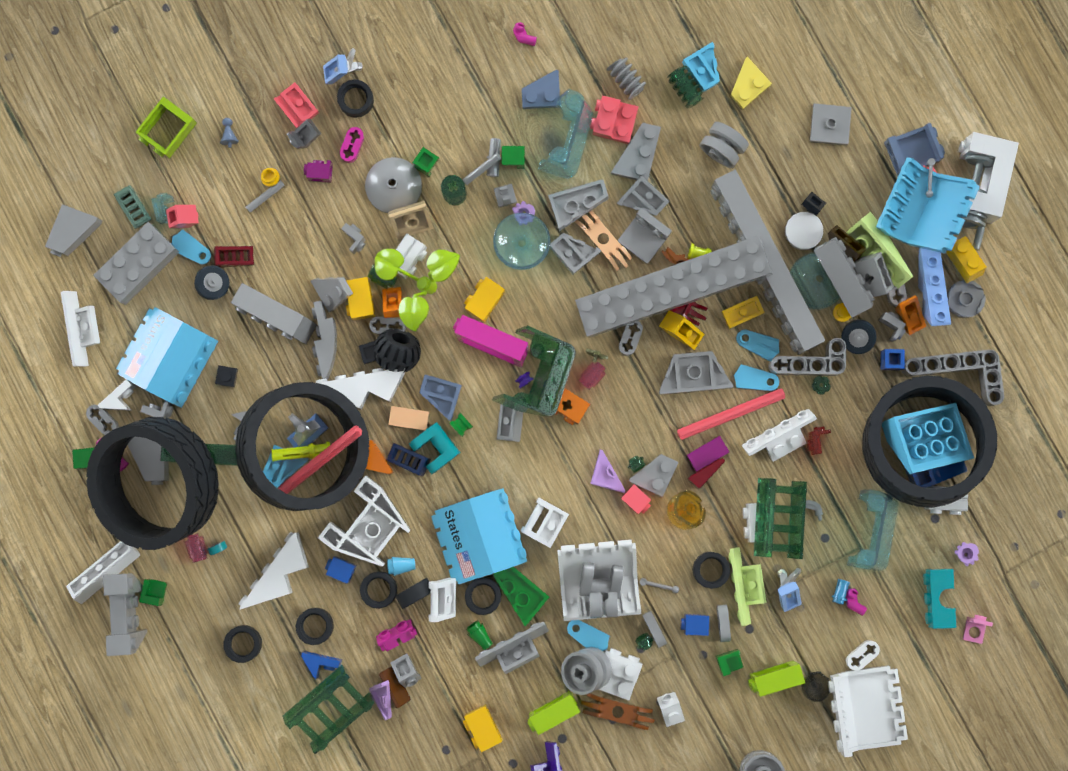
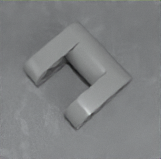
[579,563,623,599]

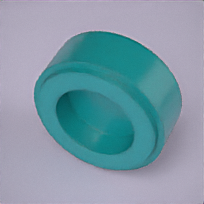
[207,540,228,556]

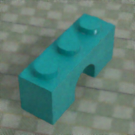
[923,568,957,629]

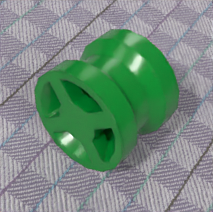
[449,413,473,437]

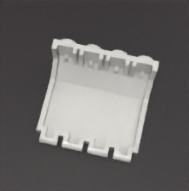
[557,540,641,621]
[828,666,908,757]

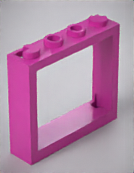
[453,315,529,368]

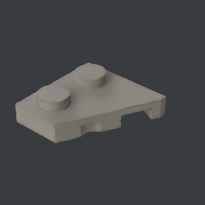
[617,176,669,216]
[548,233,601,275]
[310,277,353,312]
[629,454,679,497]

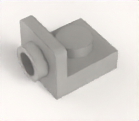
[140,400,173,419]
[390,654,421,687]

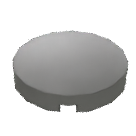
[947,280,986,318]

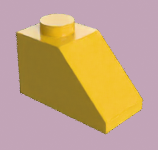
[659,310,705,350]

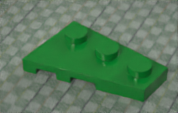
[493,567,550,627]

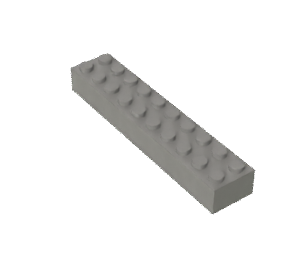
[710,169,825,355]
[575,236,773,337]

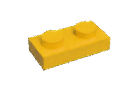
[721,296,765,329]

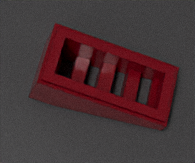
[214,246,254,268]
[687,458,725,489]

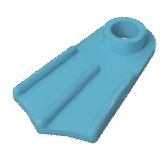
[171,229,211,265]
[736,330,779,361]
[734,364,779,391]
[567,620,610,651]

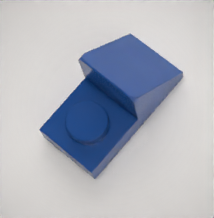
[301,651,342,680]

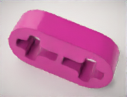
[340,127,364,163]

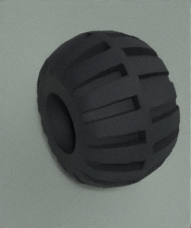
[373,329,421,373]

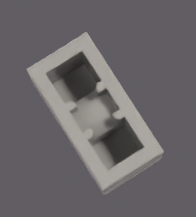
[854,252,894,297]

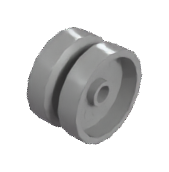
[699,122,749,168]
[561,647,612,695]
[739,750,785,771]

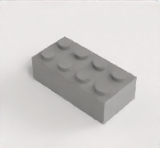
[93,222,179,305]

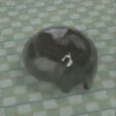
[801,671,830,702]

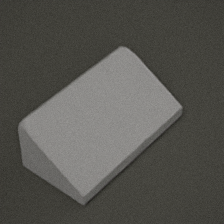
[497,401,524,442]

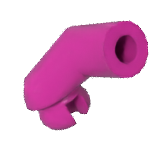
[513,22,537,46]
[845,588,867,616]

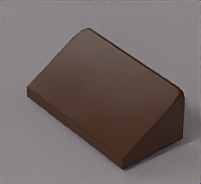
[379,666,411,708]

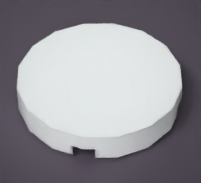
[785,212,823,250]

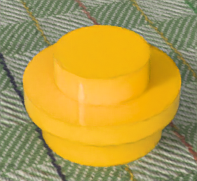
[261,168,280,187]
[833,303,851,322]

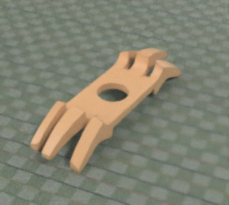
[574,210,632,271]

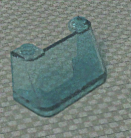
[538,89,593,178]
[847,489,898,571]

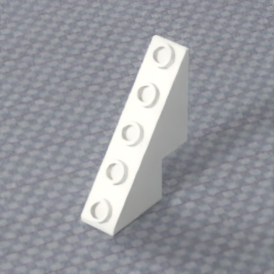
[316,368,405,409]
[239,532,309,609]

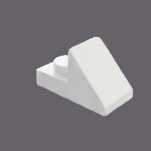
[98,379,136,411]

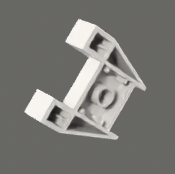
[318,475,411,567]

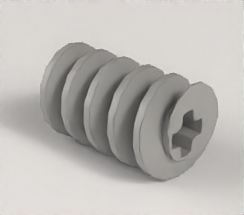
[606,57,646,100]

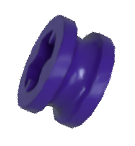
[515,371,534,389]

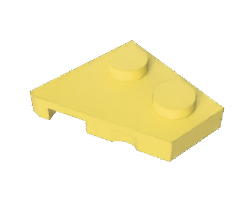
[730,57,772,110]

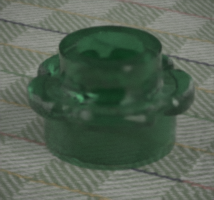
[812,376,831,395]
[628,455,646,473]
[635,633,654,651]

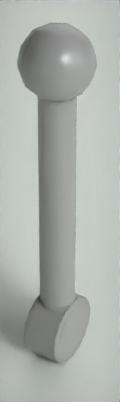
[926,158,935,198]
[639,578,679,593]

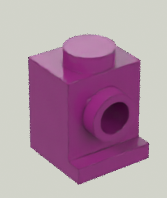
[304,160,333,183]

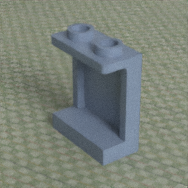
[884,123,945,177]

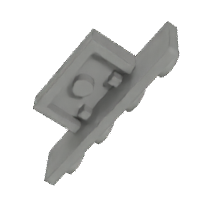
[475,622,549,674]

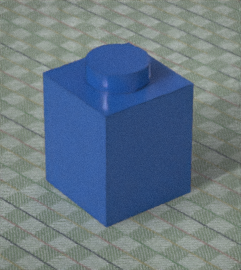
[880,349,905,371]
[325,556,357,584]
[680,614,709,636]

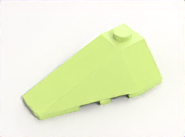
[847,212,913,288]

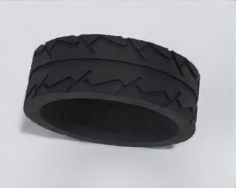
[862,375,997,508]
[235,382,370,511]
[86,417,219,550]

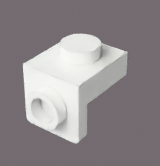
[657,692,685,727]

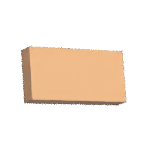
[388,406,429,431]

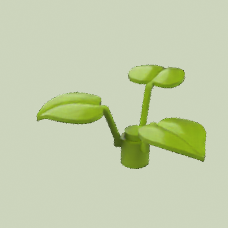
[375,249,460,332]

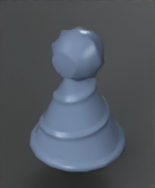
[220,118,239,148]

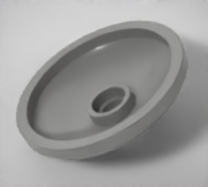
[365,157,422,213]

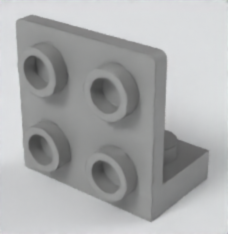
[618,208,672,264]

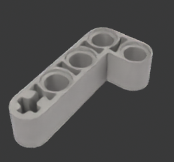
[768,338,846,376]

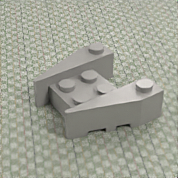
[103,573,147,656]

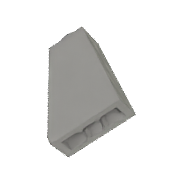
[45,204,102,257]
[128,437,169,485]

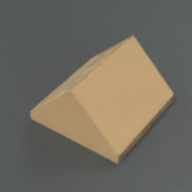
[388,200,434,240]

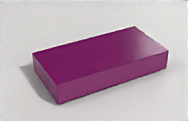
[686,436,729,472]

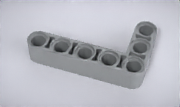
[901,350,1004,406]

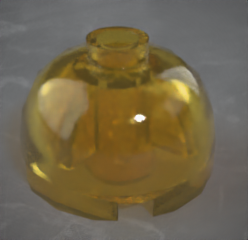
[666,490,706,530]

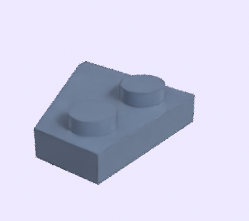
[522,70,560,109]
[419,375,462,421]

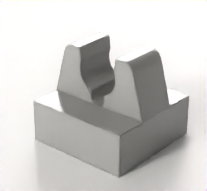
[494,184,517,208]

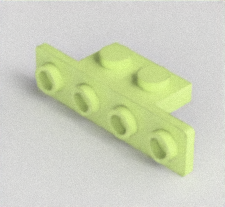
[728,547,767,626]

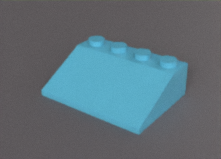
[882,403,974,474]

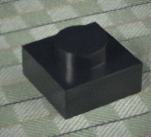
[801,192,826,216]
[358,340,376,365]
[215,365,238,388]

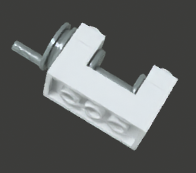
[958,132,1019,251]

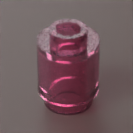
[578,361,606,390]
[184,533,208,563]

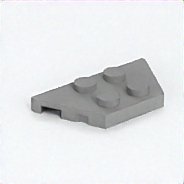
[659,351,733,395]

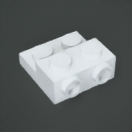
[599,648,643,700]

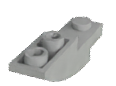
[312,301,337,379]

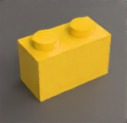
[946,236,987,283]
[346,277,376,321]
[464,277,506,323]
[463,704,503,752]

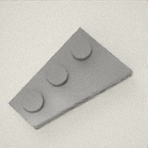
[611,123,661,180]
[548,179,609,231]

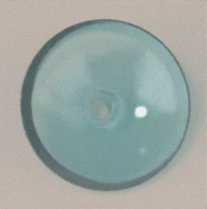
[493,213,551,270]
[790,253,840,309]

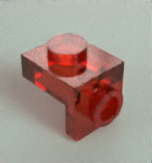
[807,426,831,455]

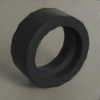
[337,79,374,118]
[692,552,730,589]
[360,571,398,609]
[395,578,431,609]
[465,578,502,615]
[295,608,334,645]
[223,625,262,663]

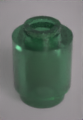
[368,264,397,289]

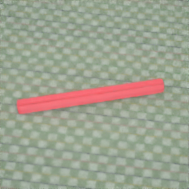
[677,388,785,440]
[278,425,362,494]

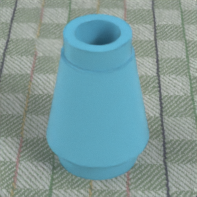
[387,557,416,576]

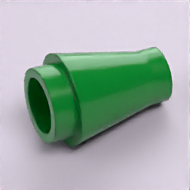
[466,620,493,650]

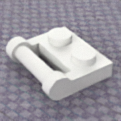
[520,498,569,548]
[429,578,456,622]

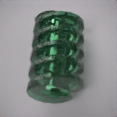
[667,65,704,109]
[441,175,467,206]

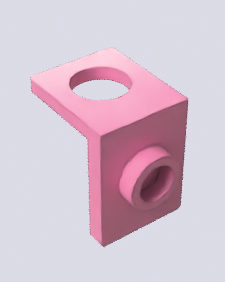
[963,615,993,644]

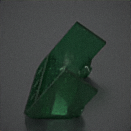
[492,325,576,417]

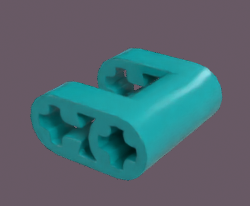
[408,422,461,475]

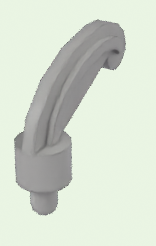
[795,500,823,521]

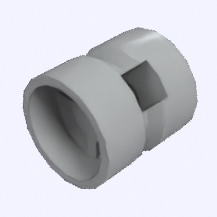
[589,592,618,618]

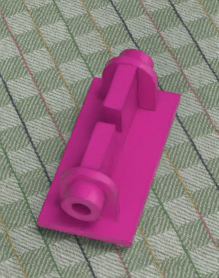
[376,619,417,651]

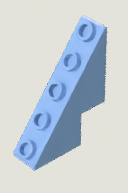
[918,248,951,326]

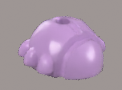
[512,201,535,225]
[955,542,979,566]

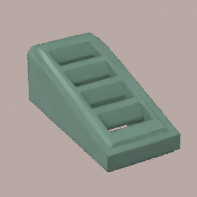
[114,185,152,229]

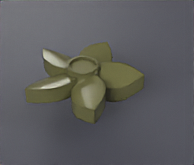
[586,348,609,362]

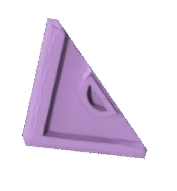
[591,450,626,493]
[369,680,392,721]

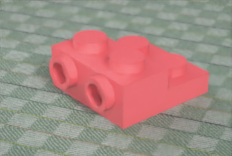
[590,95,639,144]

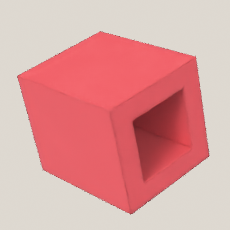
[166,205,199,228]
[620,484,651,514]

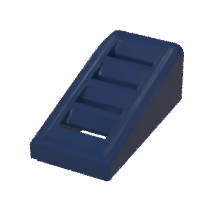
[386,443,431,476]

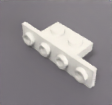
[61,291,100,367]
[742,409,817,462]

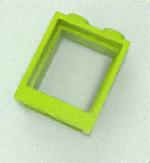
[136,96,197,159]
[748,660,805,697]
[528,691,580,735]

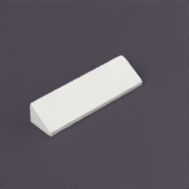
[66,541,140,604]

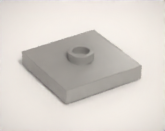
[810,103,852,146]

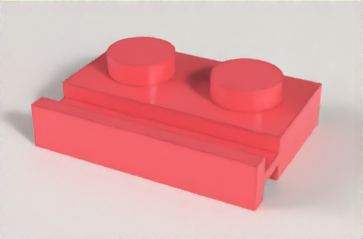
[274,82,319,128]

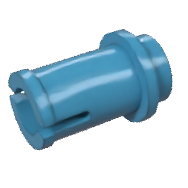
[831,579,850,605]

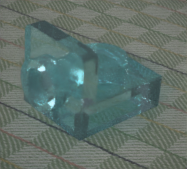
[151,193,174,224]

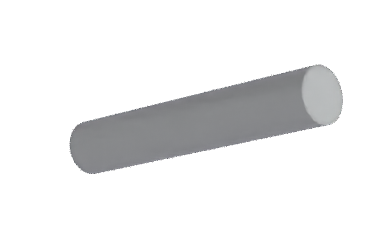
[463,153,501,185]
[246,180,285,213]

